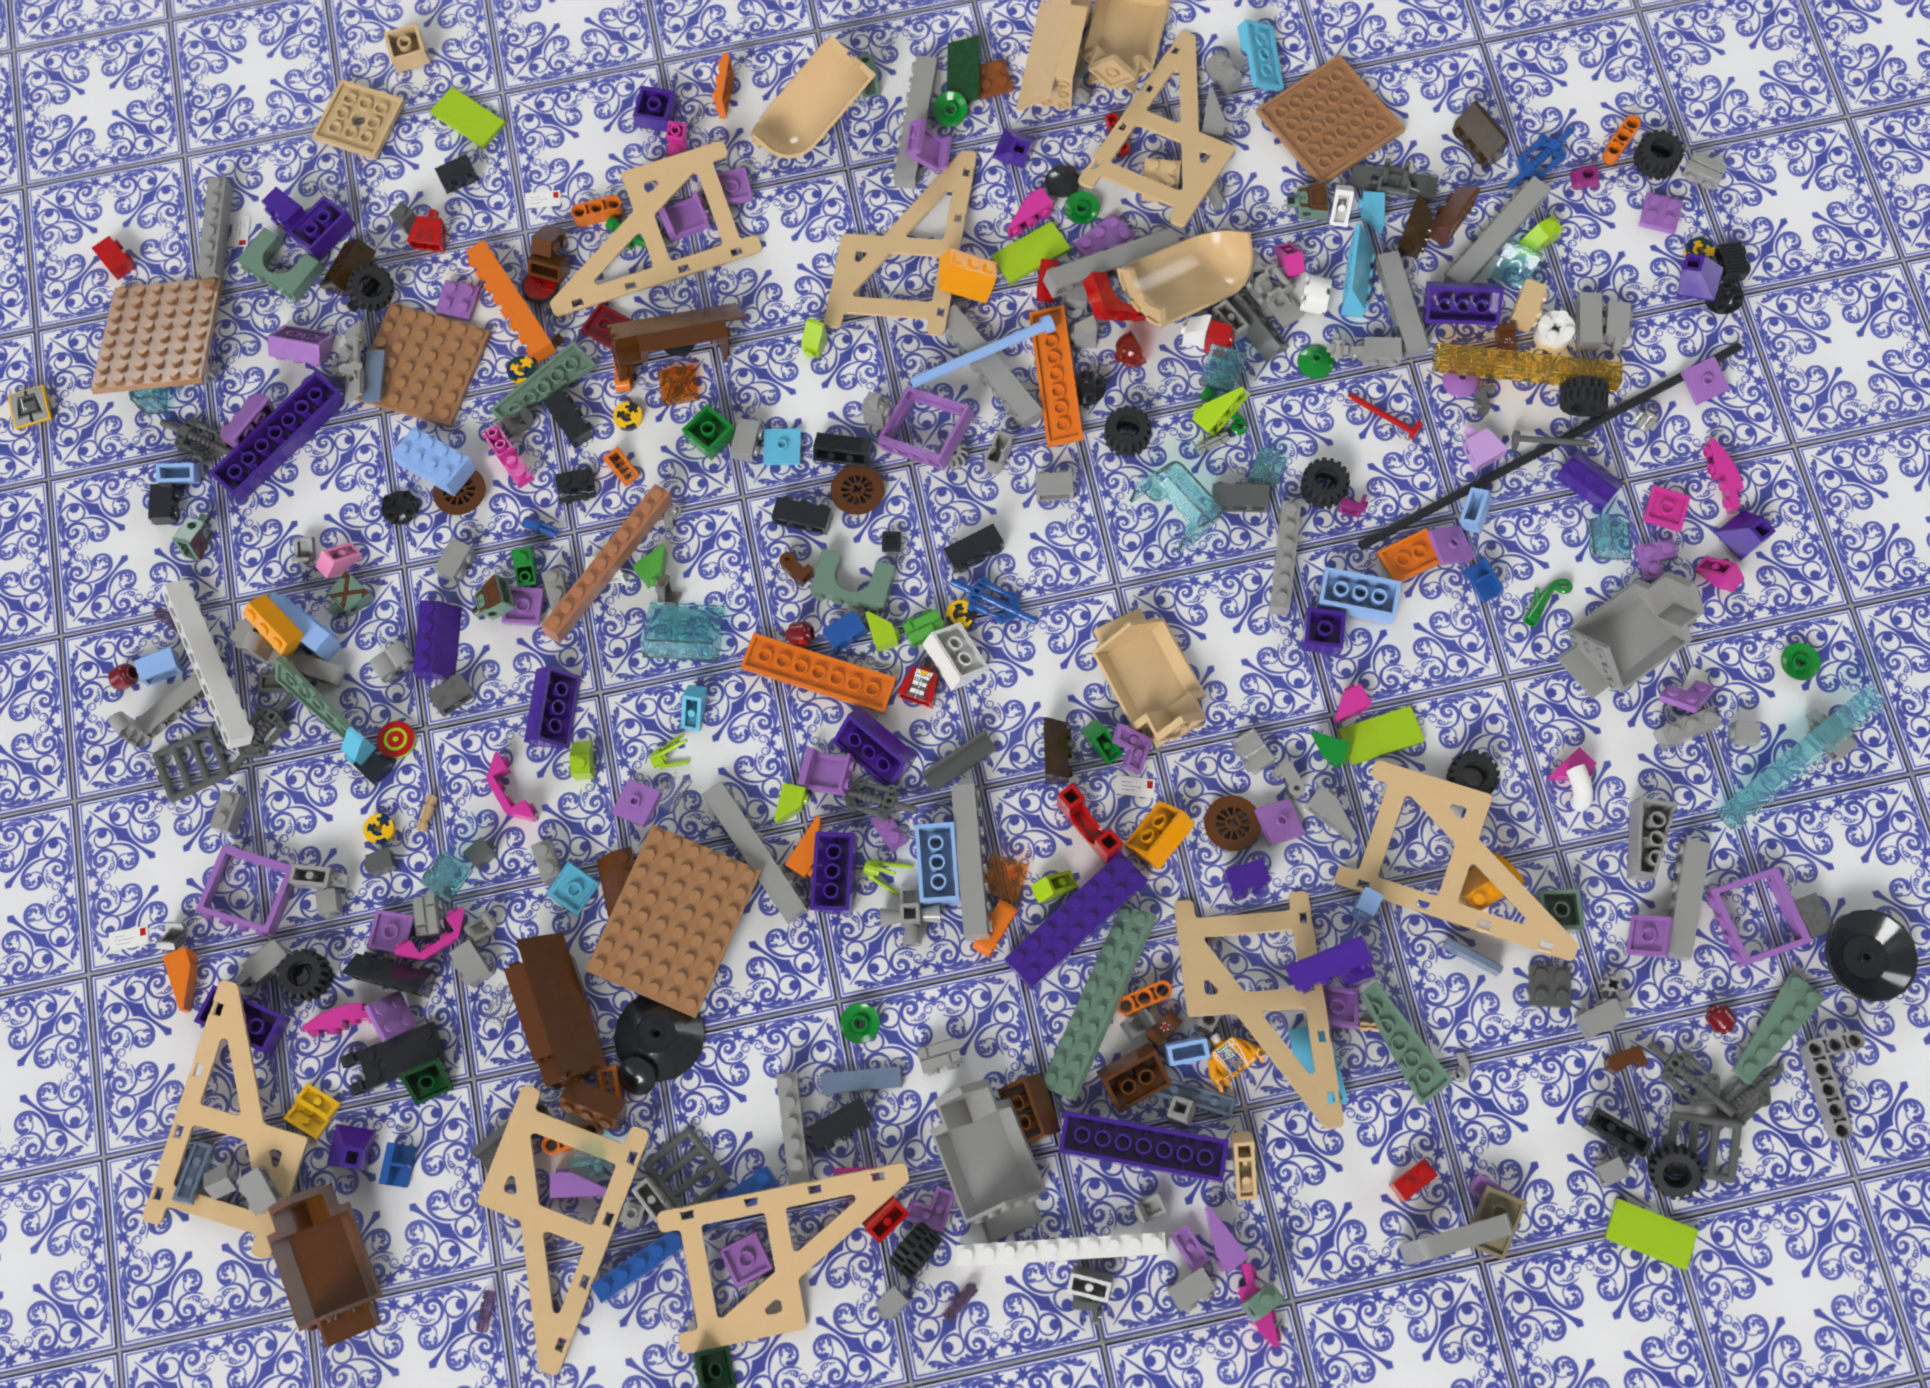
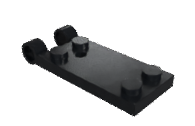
[340,1021,447,1096]

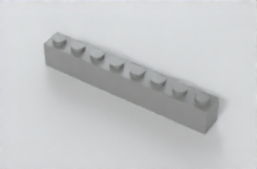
[892,55,938,189]
[1443,176,1551,283]
[1043,227,1180,298]
[938,304,1043,429]
[702,782,808,925]
[951,783,993,942]

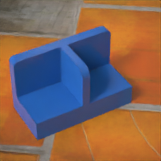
[1464,557,1504,604]
[823,611,867,653]
[379,1142,416,1188]

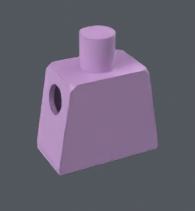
[1462,425,1508,473]

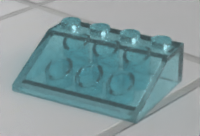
[640,602,725,661]

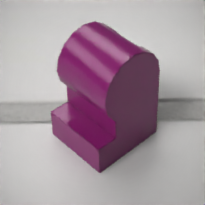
[1569,165,1599,190]

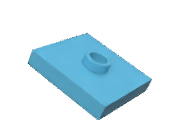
[763,428,801,465]
[545,862,600,916]

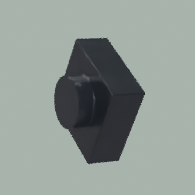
[882,532,902,552]

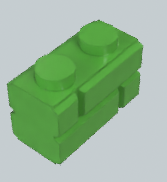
[902,609,946,649]

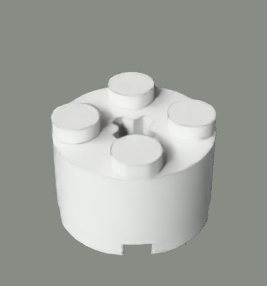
[1300,275,1332,315]
[1533,310,1575,354]

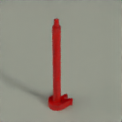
[1347,393,1423,440]

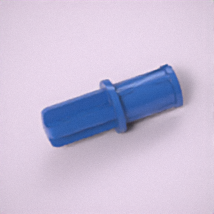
[522,516,559,538]

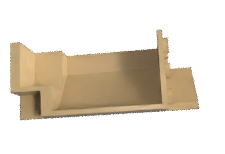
[1016,0,1091,110]
[1080,0,1171,94]
[1092,609,1207,749]

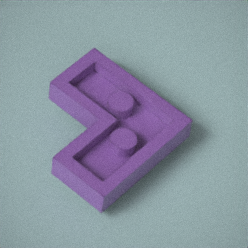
[1634,539,1678,582]
[1659,680,1715,714]
[1111,723,1153,775]
[905,1186,955,1233]

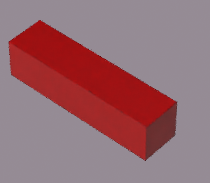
[1105,112,1130,158]

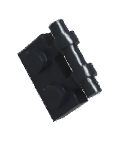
[555,468,596,504]

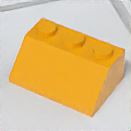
[939,248,997,303]
[242,594,304,658]
[1123,800,1195,869]
[1459,853,1525,911]

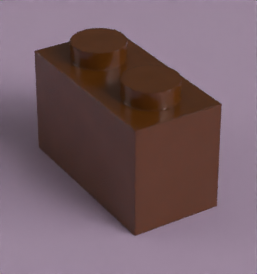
[531,224,568,258]
[528,254,570,283]

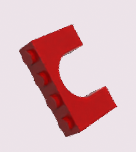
[1083,272,1148,322]
[1057,783,1123,865]

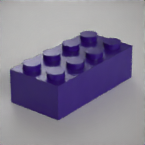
[1422,281,1504,325]
[194,985,291,1055]

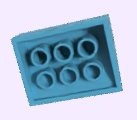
[1341,224,1375,318]

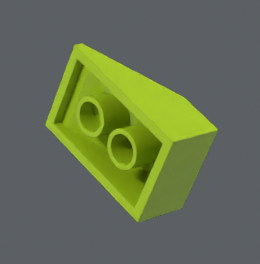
[1192,387,1251,436]

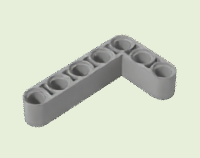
[240,630,347,687]
[108,674,205,748]
[1800,1031,1865,1141]
[1399,1213,1515,1265]

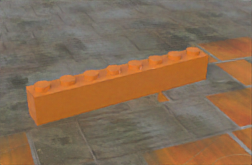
[466,240,557,363]

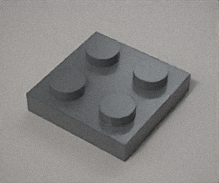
[1528,965,1572,1008]

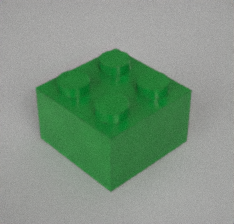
[682,404,735,461]

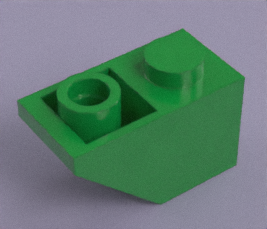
[511,545,537,587]

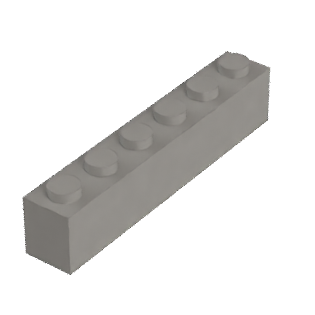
[197,177,233,280]
[1374,250,1430,359]
[1268,501,1301,616]
[1667,838,1711,962]
[776,1071,813,1194]

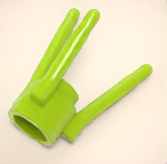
[648,734,689,770]
[863,859,914,895]

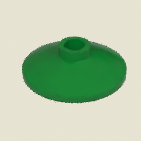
[933,91,968,127]
[1064,192,1100,224]
[1297,345,1334,379]
[1781,643,1821,680]
[840,1003,880,1044]

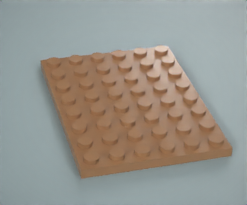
[91,277,223,394]
[585,824,761,1018]

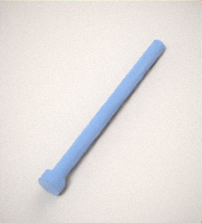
[910,314,1056,388]

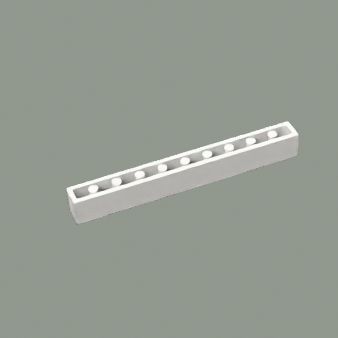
[162,579,254,750]
[956,1232,1167,1267]

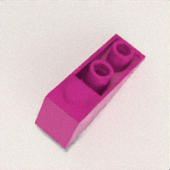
[1008,187,1054,239]

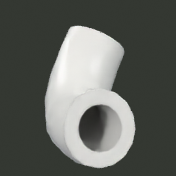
[1566,764,1593,812]

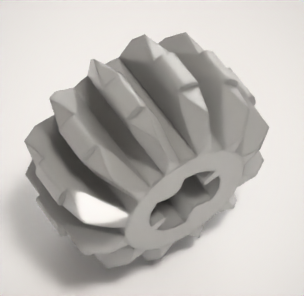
[937,439,968,470]

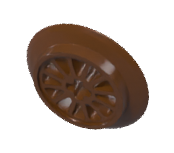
[830,465,884,515]
[433,470,486,515]
[1204,795,1261,851]

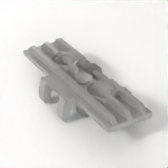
[1246,250,1305,329]
[333,320,365,404]

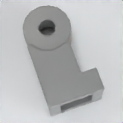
[1271,761,1305,799]
[1194,1015,1221,1037]

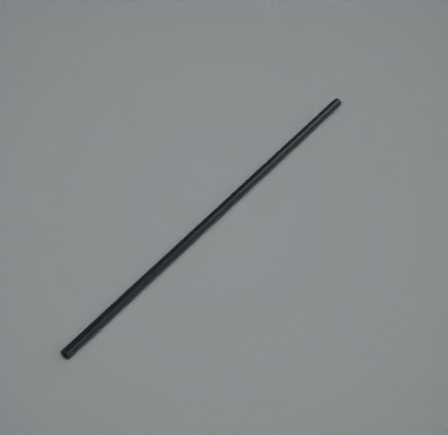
[1358,342,1742,550]

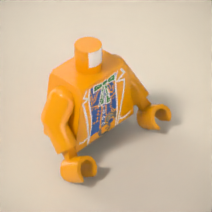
[1207,1033,1267,1093]

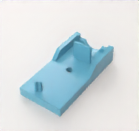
[1237,19,1284,92]
[1287,1026,1348,1111]

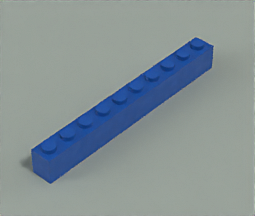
[591,1165,780,1303]

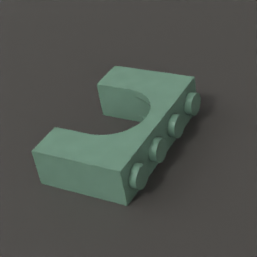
[237,228,324,302]
[810,548,896,613]

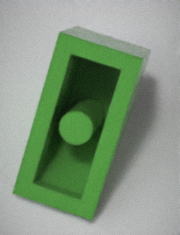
[632,544,668,589]

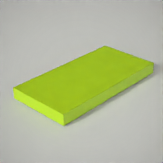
[430,87,506,149]
[991,221,1071,285]
[1337,706,1425,766]
[1604,1198,1699,1270]

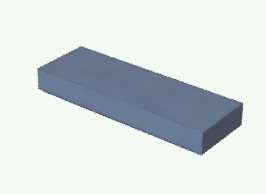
[361,350,386,402]
[1442,938,1504,976]
[172,1141,216,1205]

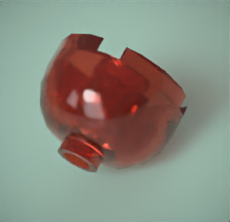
[1114,330,1147,368]

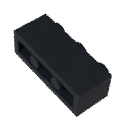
[543,389,593,449]
[813,432,872,467]
[771,496,833,535]
[943,524,1004,574]
[807,1097,874,1152]
[1582,1107,1653,1160]

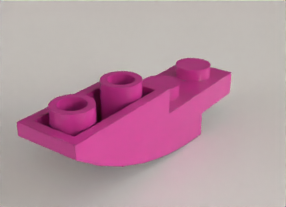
[482,424,535,489]
[1703,438,1744,514]
[302,1002,372,1036]
[1237,1262,1282,1347]

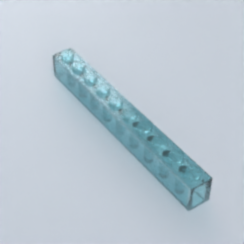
[1714,684,1887,830]

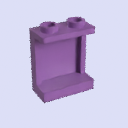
[905,117,952,173]
[658,190,711,243]
[797,747,856,796]

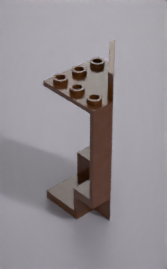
[607,303,746,382]
[504,932,607,1091]
[267,1184,383,1348]

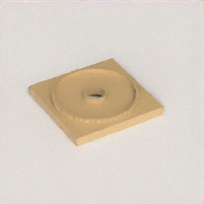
[312,79,405,160]

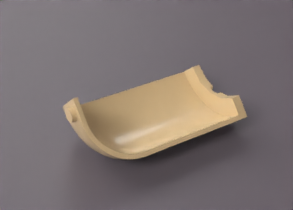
[750,35,876,158]
[1117,230,1253,327]

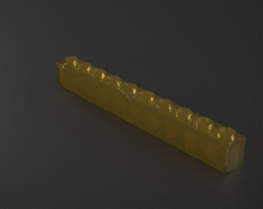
[1433,342,1623,392]

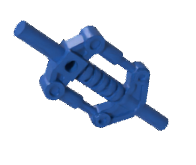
[1508,128,1574,189]
[949,577,1038,625]

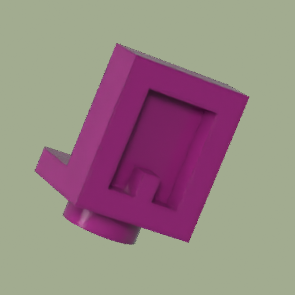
[1337,494,1369,518]

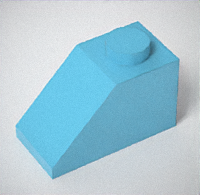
[1357,191,1385,233]
[681,685,707,732]
[341,727,376,765]

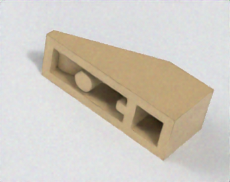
[1230,1131,1258,1201]

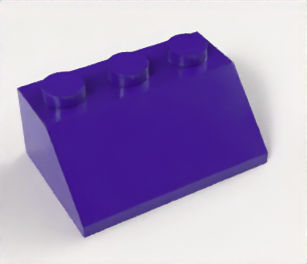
[286,195,356,261]
[1556,450,1624,511]

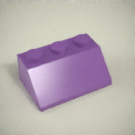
[268,325,335,367]
[220,393,275,448]

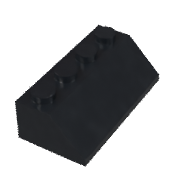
[342,952,437,998]

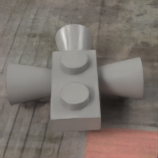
[880,886,941,947]

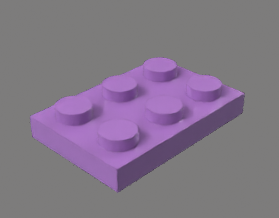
[1073,213,1137,257]

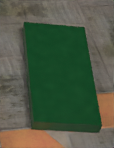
[946,35,982,102]

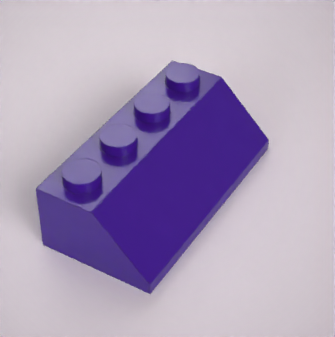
[413,600,462,679]
[524,666,581,749]
[832,707,918,786]
[810,832,858,915]
[1285,936,1375,994]

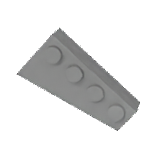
[1627,797,1678,882]

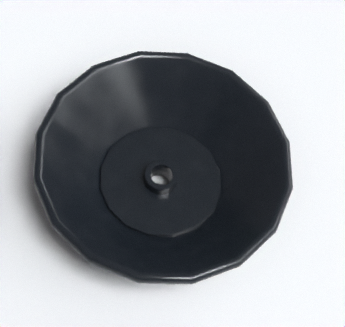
[1824,909,1918,1002]
[614,995,705,1082]

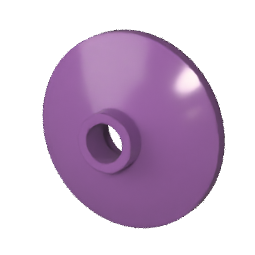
[1442,363,1480,398]

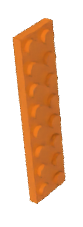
[1029,305,1084,448]
[740,633,897,714]

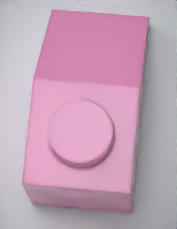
[315,542,362,579]

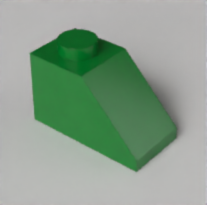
[1080,719,1123,766]
[1311,731,1354,768]

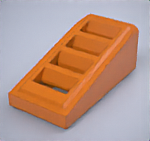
[603,446,641,486]
[596,1063,622,1098]

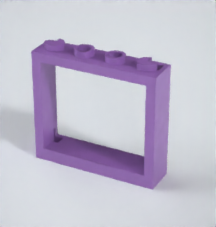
[877,386,975,470]
[195,844,294,937]
[1705,866,1812,968]

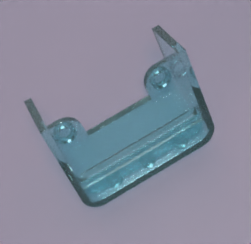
[1129,461,1223,554]

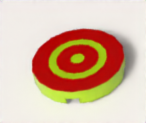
[377,721,416,759]

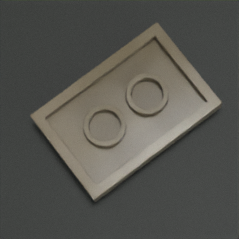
[1471,1184,1527,1260]

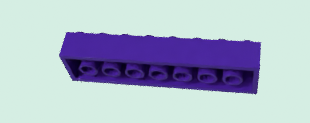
[209,371,345,504]
[1004,851,1148,991]
[1058,1110,1229,1184]

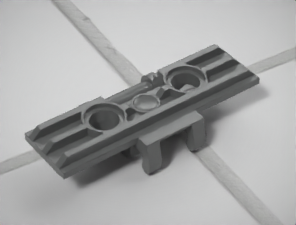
[1349,158,1438,201]

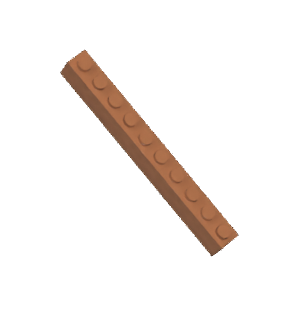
[541,484,672,644]

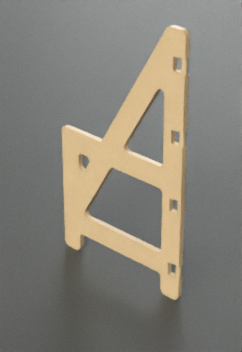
[1079,31,1235,227]
[550,141,762,317]
[824,150,977,336]
[1335,760,1579,961]
[1174,891,1344,1129]
[143,980,309,1259]
[477,1085,650,1376]
[657,1163,909,1354]

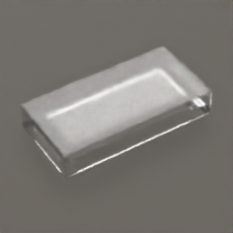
[657,771,693,814]
[483,982,514,1027]

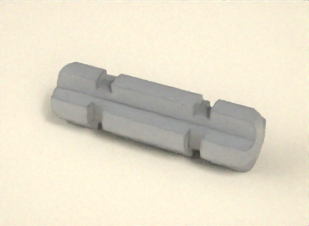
[1195,431,1230,455]

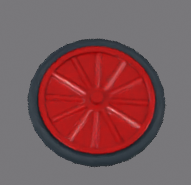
[521,275,559,303]

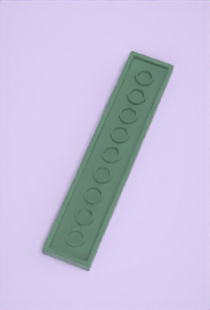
[1043,905,1157,1101]

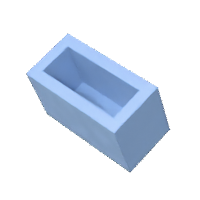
[156,463,201,485]
[1459,487,1493,534]
[134,647,184,686]
[1350,887,1384,924]
[1163,1036,1210,1066]

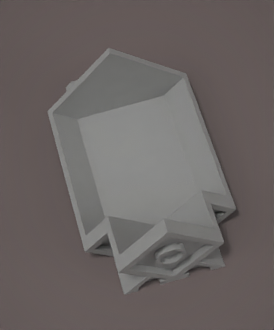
[1556,571,1705,699]
[930,1079,1047,1243]

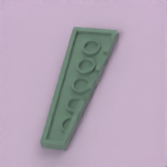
[489,341,597,424]
[275,655,363,740]
[1731,970,1825,1085]
[1359,982,1453,1106]

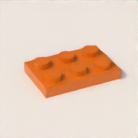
[713,53,734,119]
[1376,528,1440,583]

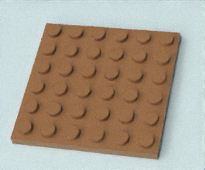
[1255,54,1406,184]
[354,303,491,428]

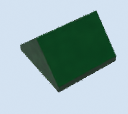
[399,1057,454,1105]
[692,1345,737,1388]

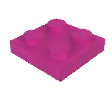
[1642,485,1690,532]

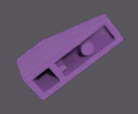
[550,1168,607,1199]
[1205,1206,1249,1273]

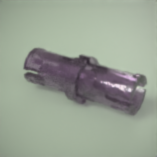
[941,1282,979,1323]

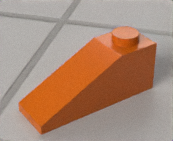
[785,816,822,880]
[162,947,198,1013]

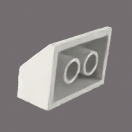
[922,622,990,691]

